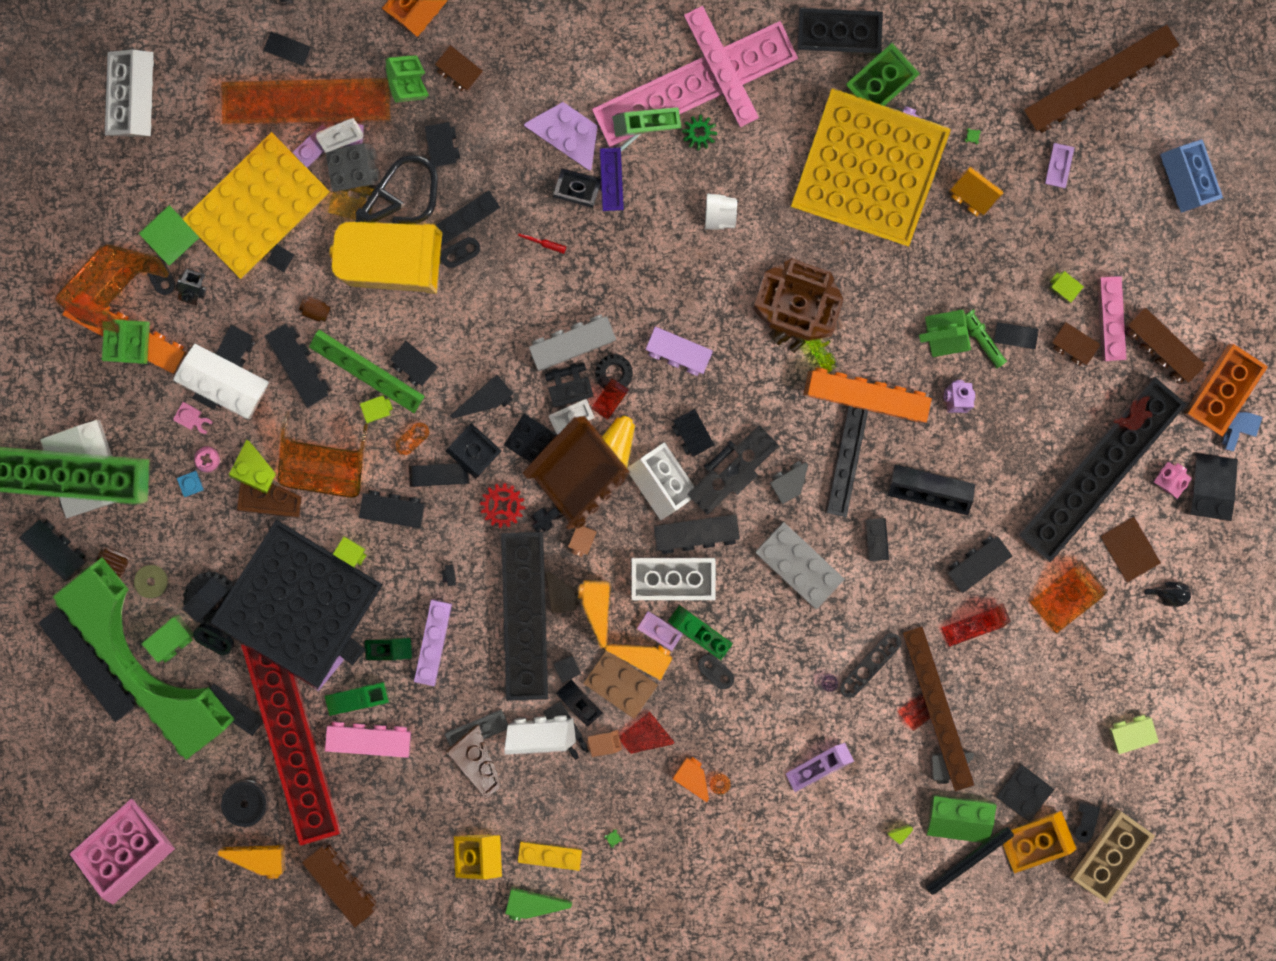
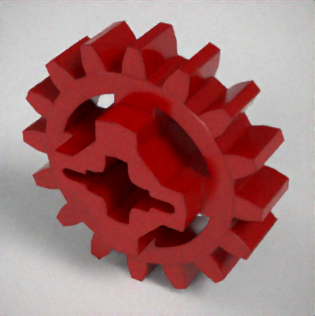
[480,483,525,528]

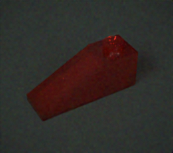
[941,603,1011,647]

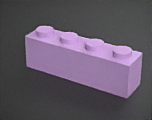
[414,599,453,686]

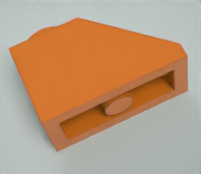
[672,757,709,803]

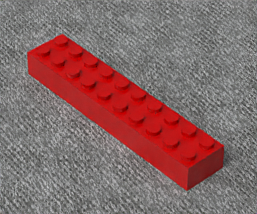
[241,644,342,846]

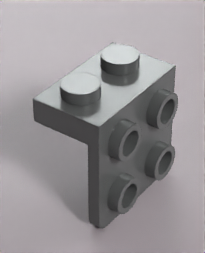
[326,143,380,192]

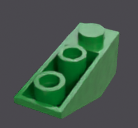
[668,605,733,660]
[324,681,390,716]

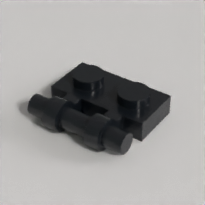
[544,363,594,408]

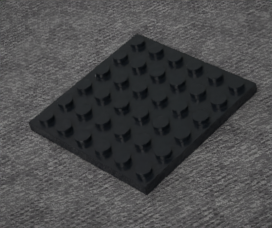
[210,520,383,690]

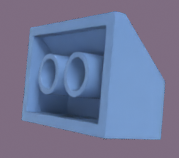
[1160,140,1223,213]

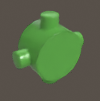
[965,128,981,145]
[604,829,623,848]

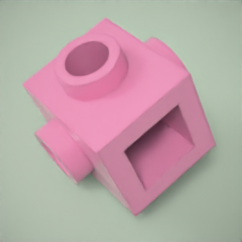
[1154,462,1192,499]

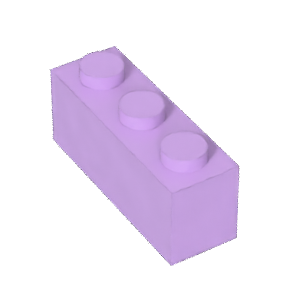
[646,327,713,376]

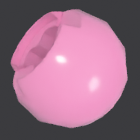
[193,446,220,473]

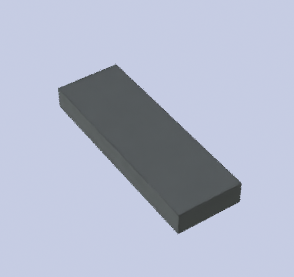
[444,709,509,747]

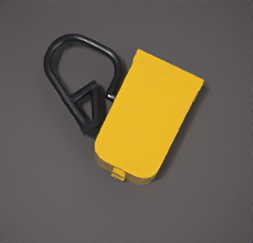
[330,155,442,294]

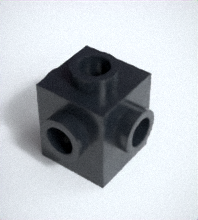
[175,269,207,306]

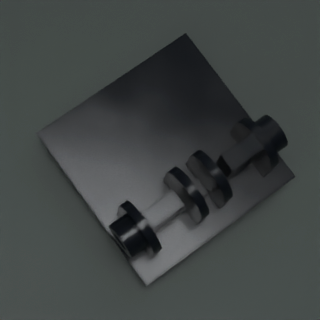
[504,413,557,463]

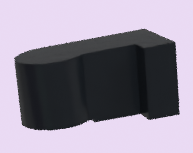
[1073,801,1100,843]

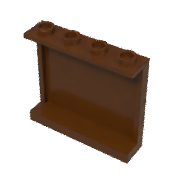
[523,416,630,529]

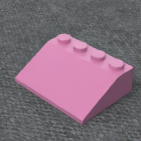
[70,799,175,904]

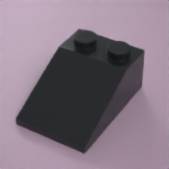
[1186,453,1238,521]

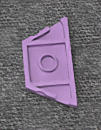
[524,102,598,171]

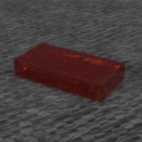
[591,378,629,420]

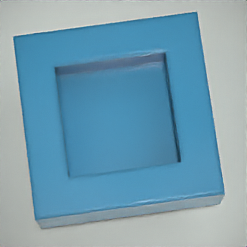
[177,471,204,498]

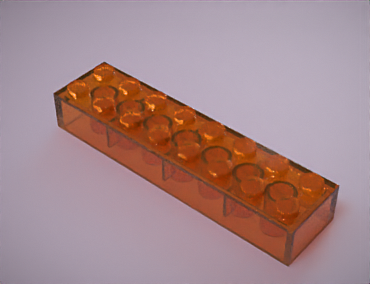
[221,78,392,126]

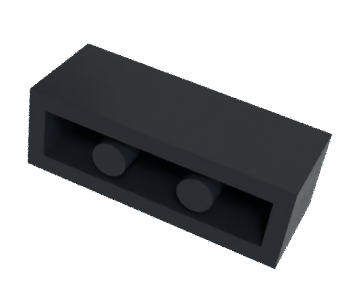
[359,490,426,529]
[946,535,1012,593]

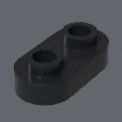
[441,237,480,268]
[144,256,176,295]
[193,623,234,655]
[698,654,734,689]

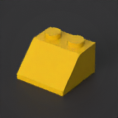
[453,834,502,880]

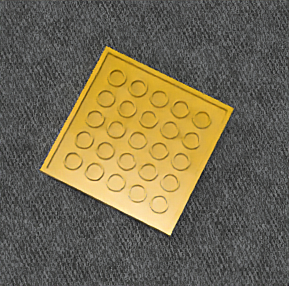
[791,88,951,247]

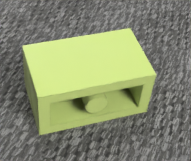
[1109,715,1159,754]

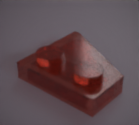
[619,711,675,754]

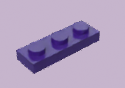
[600,148,624,212]

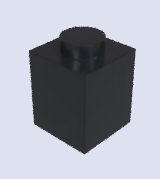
[553,654,581,683]

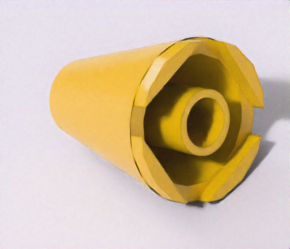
[602,416,635,467]

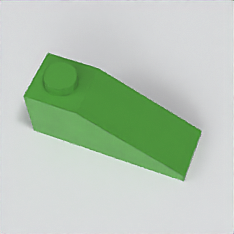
[612,107,681,137]
[505,887,572,921]

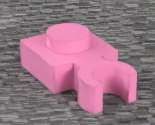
[173,402,213,434]

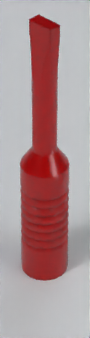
[518,233,567,254]

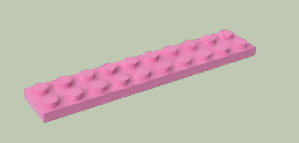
[592,21,798,147]

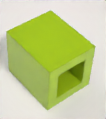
[1049,271,1084,304]
[360,395,393,424]
[333,536,367,567]

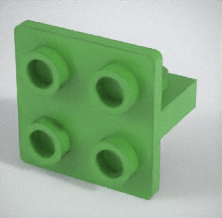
[919,310,971,357]

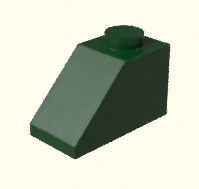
[365,638,412,661]

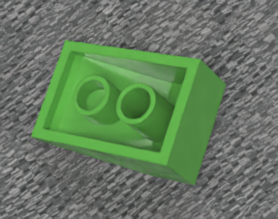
[846,43,920,106]

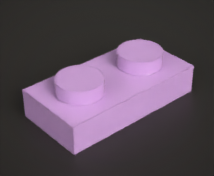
[292,124,327,168]
[1044,143,1075,189]
[637,611,683,651]

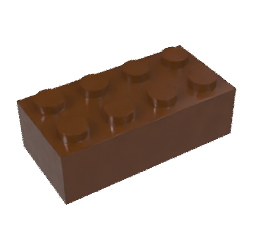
[1124,307,1206,384]
[302,843,377,928]

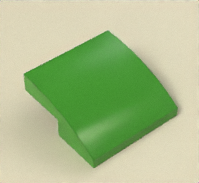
[386,55,429,103]
[139,205,200,266]
[102,319,150,364]

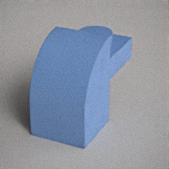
[1221,412,1262,452]

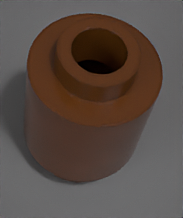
[299,296,331,322]

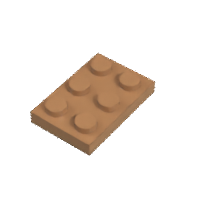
[583,651,658,719]

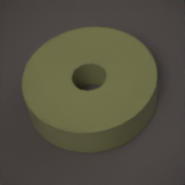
[134,565,168,598]

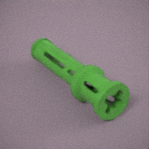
[965,309,1007,369]

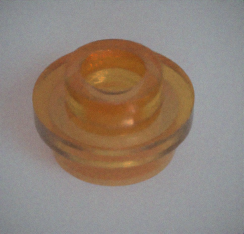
[710,774,731,795]

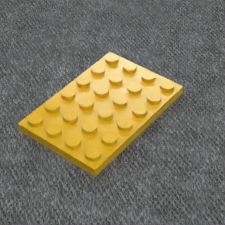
[183,132,330,279]

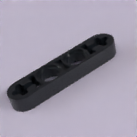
[840,633,901,698]

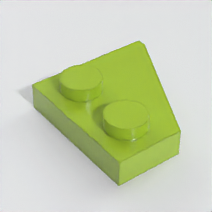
[229,440,276,494]

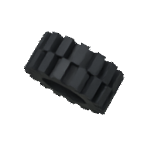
[595,354,633,392]

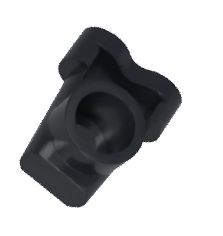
[531,506,564,533]

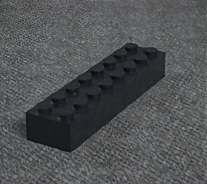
[501,532,548,701]

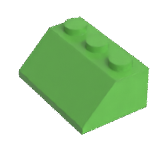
[927,794,996,843]

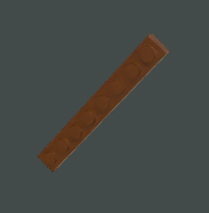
[903,626,975,792]

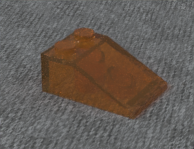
[1030,560,1108,634]

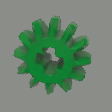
[682,115,717,151]

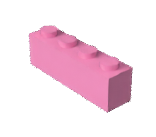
[1097,276,1126,362]
[325,722,411,758]

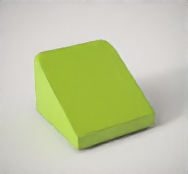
[887,825,913,844]

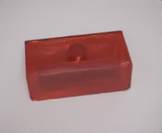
[898,693,931,731]

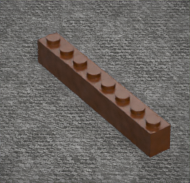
[1022,24,1180,134]

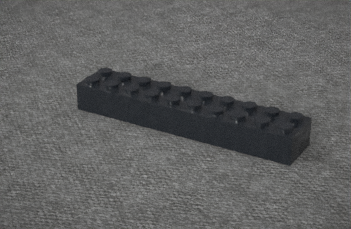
[1016,377,1187,563]

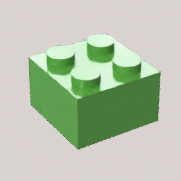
[142,615,193,663]

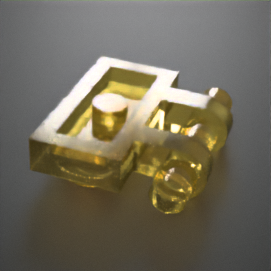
[328,186,374,223]

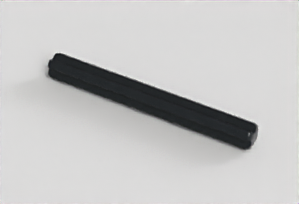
[926,827,1014,895]

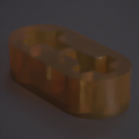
[395,422,430,455]

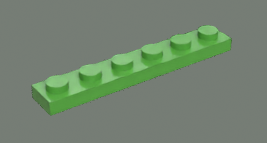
[309,330,425,414]

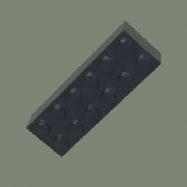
[38,607,139,722]

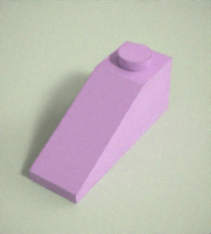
[786,743,854,792]

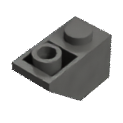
[770,460,808,504]

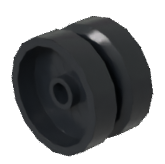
[221,779,270,827]

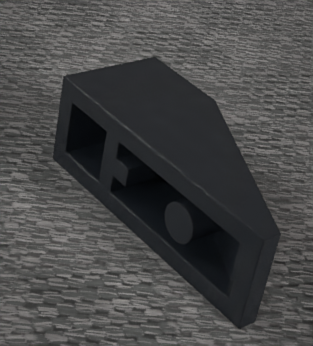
[450,375,514,419]

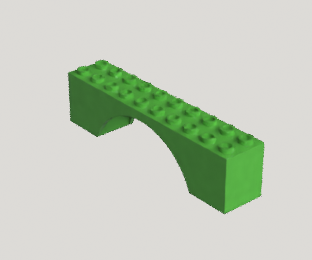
[53,557,234,760]

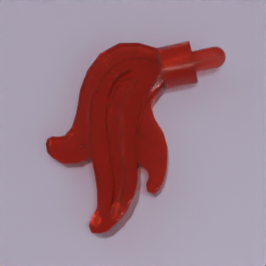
[1114,396,1152,431]

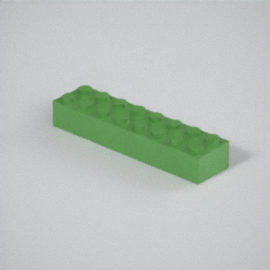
[0,447,149,504]

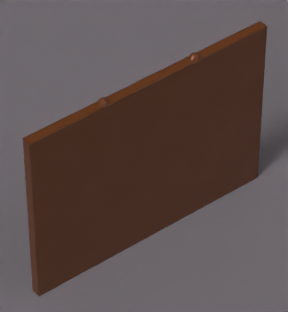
[1100,517,1161,583]

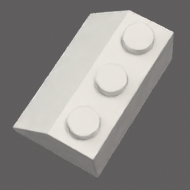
[627,442,694,520]
[505,715,576,755]

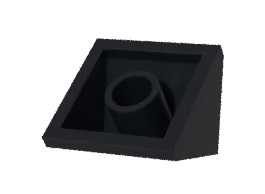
[553,168,601,210]

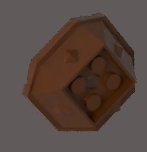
[753,258,844,341]

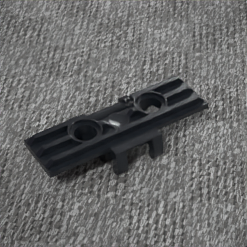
[687,425,779,515]

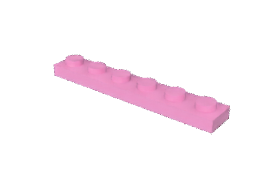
[684,6,759,128]

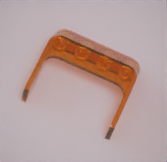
[55,245,169,333]
[278,411,369,498]

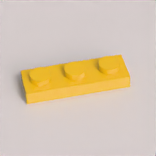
[518,841,582,871]

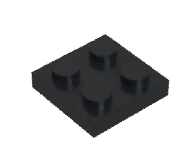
[445,423,502,479]
[996,764,1055,822]

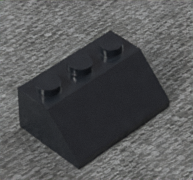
[19,519,88,581]

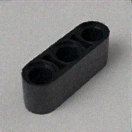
[408,463,470,487]

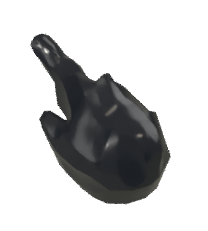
[1144,581,1192,607]

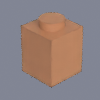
[568,526,597,557]
[587,730,622,757]

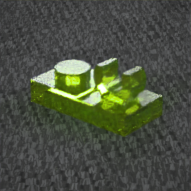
[805,339,837,373]

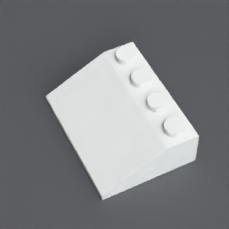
[40,420,116,519]

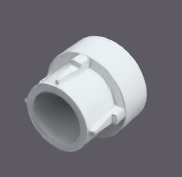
[705,194,737,230]

